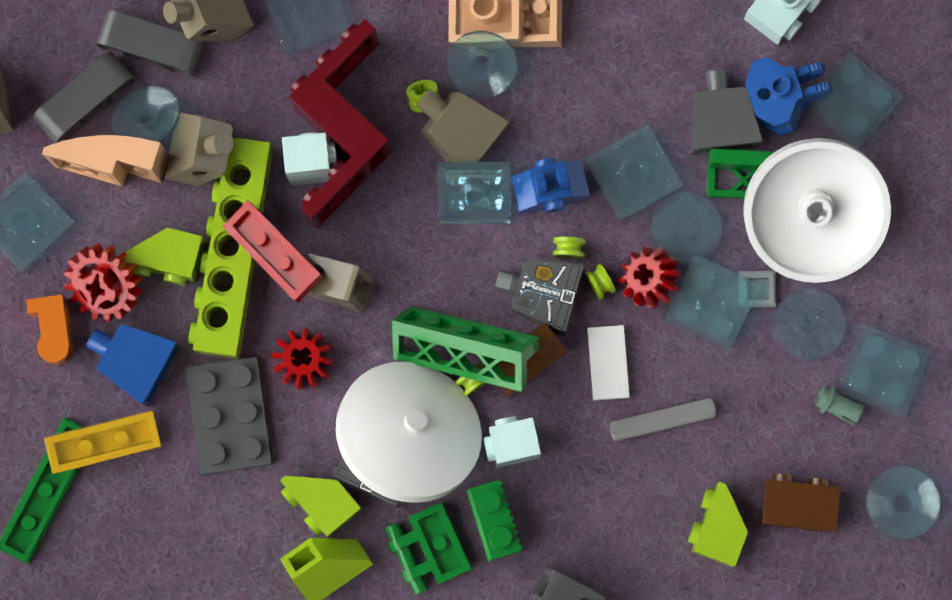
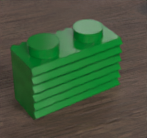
[466,480,523,562]

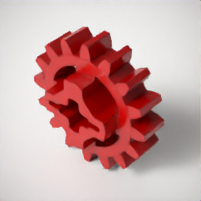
[64,243,143,322]

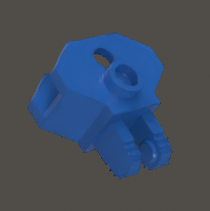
[745,57,833,137]
[511,158,590,214]

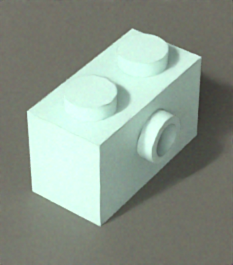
[744,0,822,45]
[282,132,339,186]
[483,416,541,468]

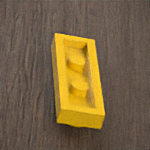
[44,410,161,474]

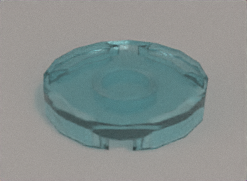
[650,192,723,264]
[773,288,846,360]

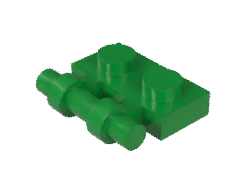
[385,502,472,595]

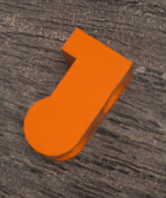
[26,294,74,365]

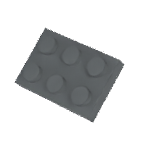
[185,357,273,476]

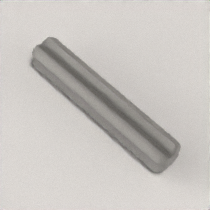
[609,398,716,441]

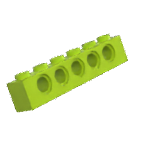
[188,137,273,359]

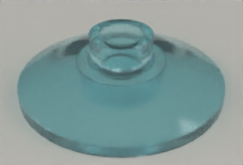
[446,31,518,98]
[110,86,180,142]
[866,466,940,540]

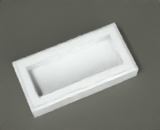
[587,325,630,401]

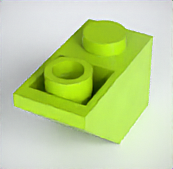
[125,228,206,286]
[280,475,363,538]
[687,482,748,567]
[280,538,373,600]

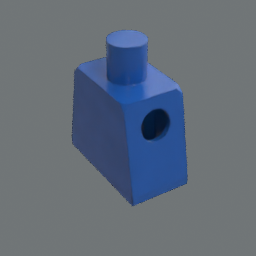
[87,324,181,407]

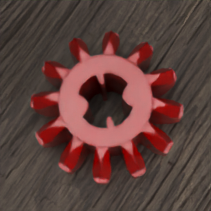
[618,246,682,309]
[272,328,334,390]

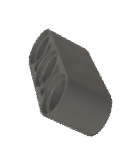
[95,10,204,77]
[33,52,136,144]

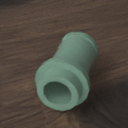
[814,386,864,426]

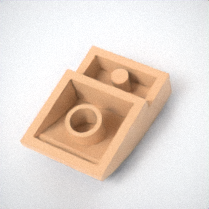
[449,0,562,47]
[42,135,169,187]

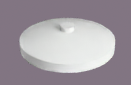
[743,138,891,283]
[336,362,482,503]

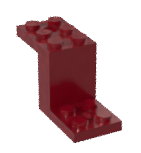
[289,19,391,230]

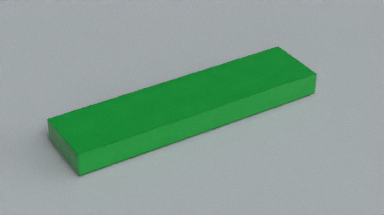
[0,417,83,564]

